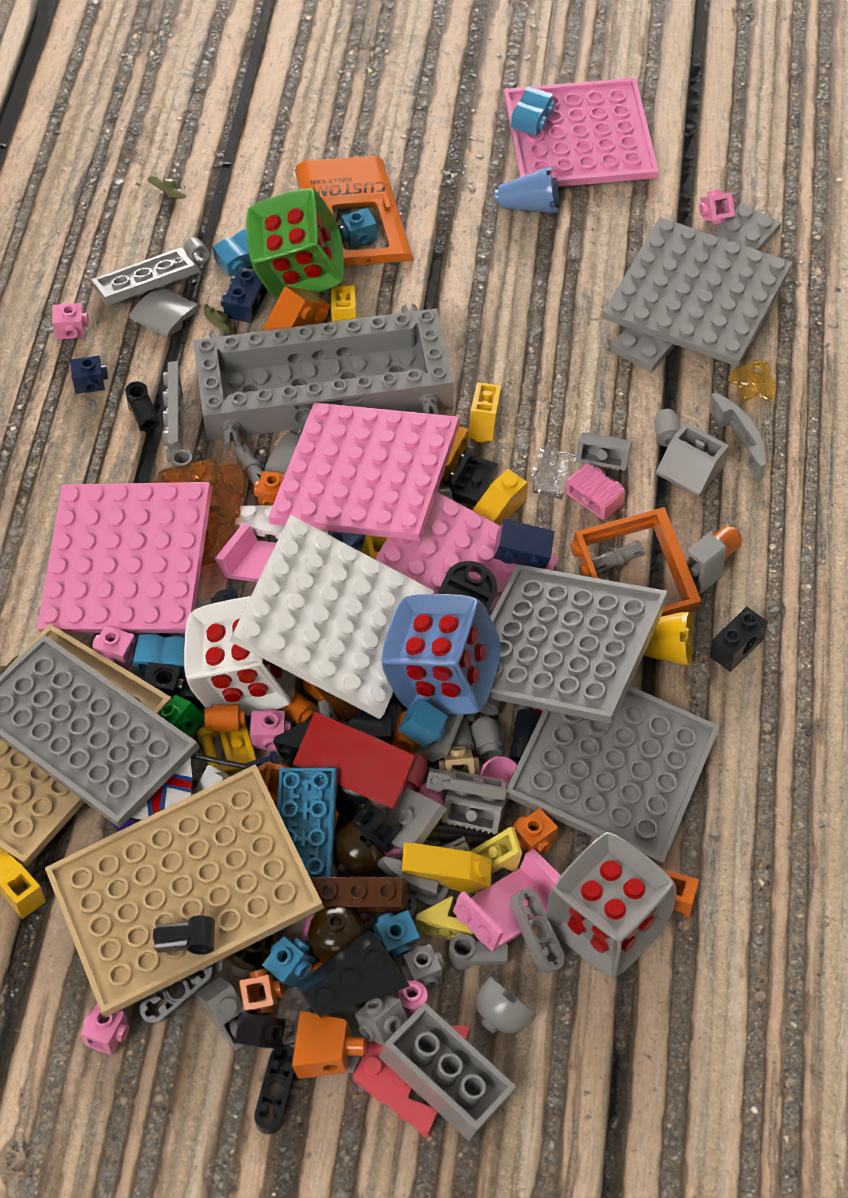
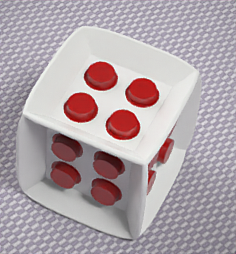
[184,597,296,716]

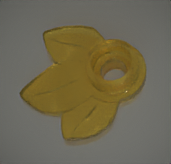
[728,359,776,402]

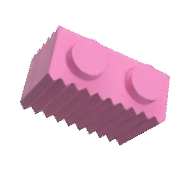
[565,463,625,521]

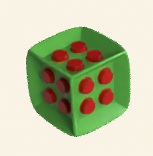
[246,189,344,299]

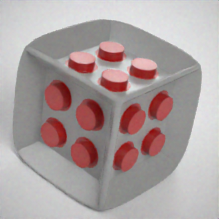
[547,832,677,977]

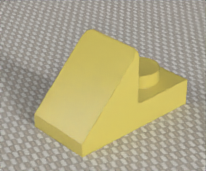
[471,827,522,874]
[416,896,476,940]

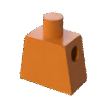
[292,1011,367,1078]

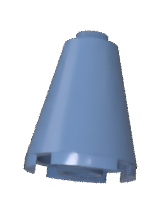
[495,166,559,213]

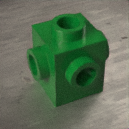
[161,695,205,737]

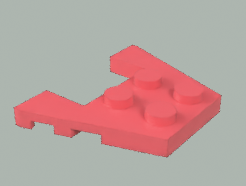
[353,1025,470,1138]

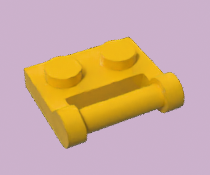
[196,725,256,775]

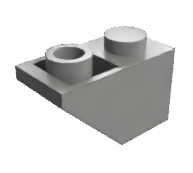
[195,977,248,1051]

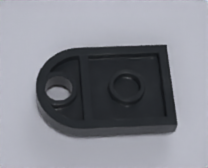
[437,561,497,612]

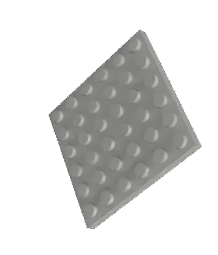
[603,217,792,367]
[489,564,669,724]
[505,686,720,867]

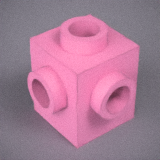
[699,189,735,225]
[52,303,89,339]
[92,626,137,670]
[250,709,291,751]
[81,1003,129,1056]

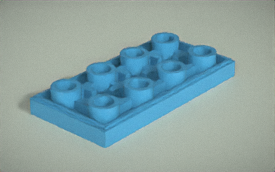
[277,768,338,877]

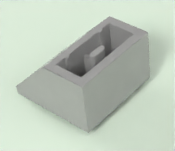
[656,423,729,497]

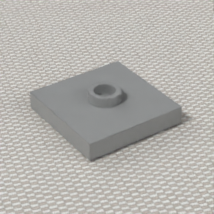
[387,788,447,851]

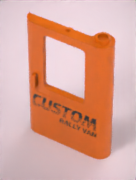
[295,156,414,268]

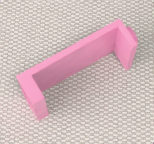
[215,524,276,582]
[453,849,561,952]

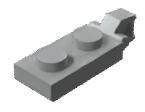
[426,768,507,802]

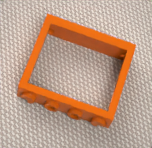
[570,507,701,617]

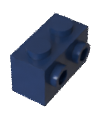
[221,267,268,324]
[493,519,555,569]

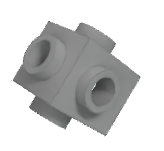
[400,944,445,991]
[355,995,408,1045]

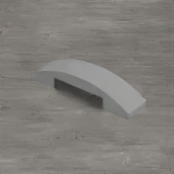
[709,393,766,482]

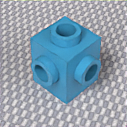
[339,208,377,248]
[372,910,420,958]
[263,936,316,987]

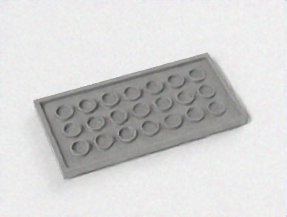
[0,635,199,828]

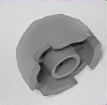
[476,976,536,1034]

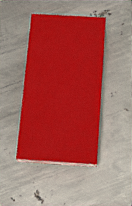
[293,712,418,809]

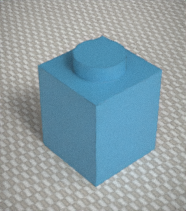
[398,698,448,748]

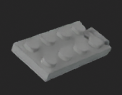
[91,237,210,306]
[163,361,195,481]

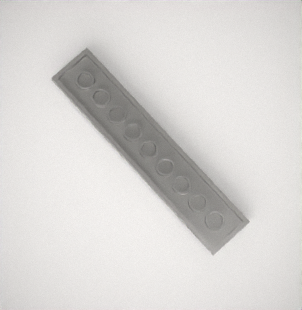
[611,203,781,373]

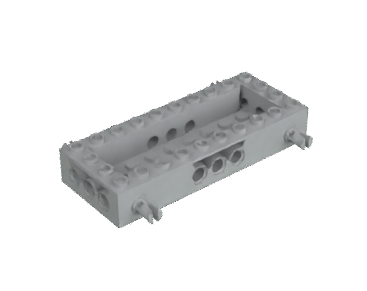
[193,303,453,451]

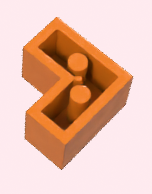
[263,286,331,331]

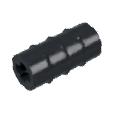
[509,709,540,765]

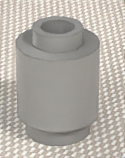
[654,409,681,447]
[471,717,503,760]

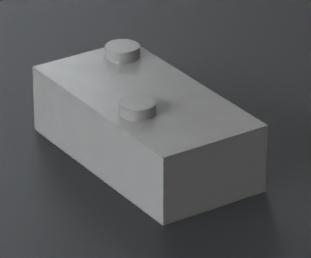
[378,1002,517,1142]

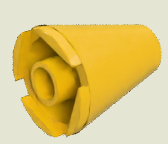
[643,612,693,666]

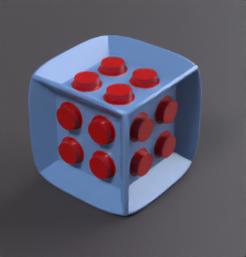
[382,594,501,715]

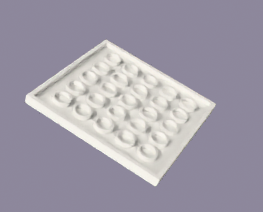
[229,515,434,719]

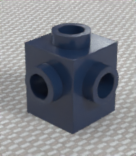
[70,355,108,394]

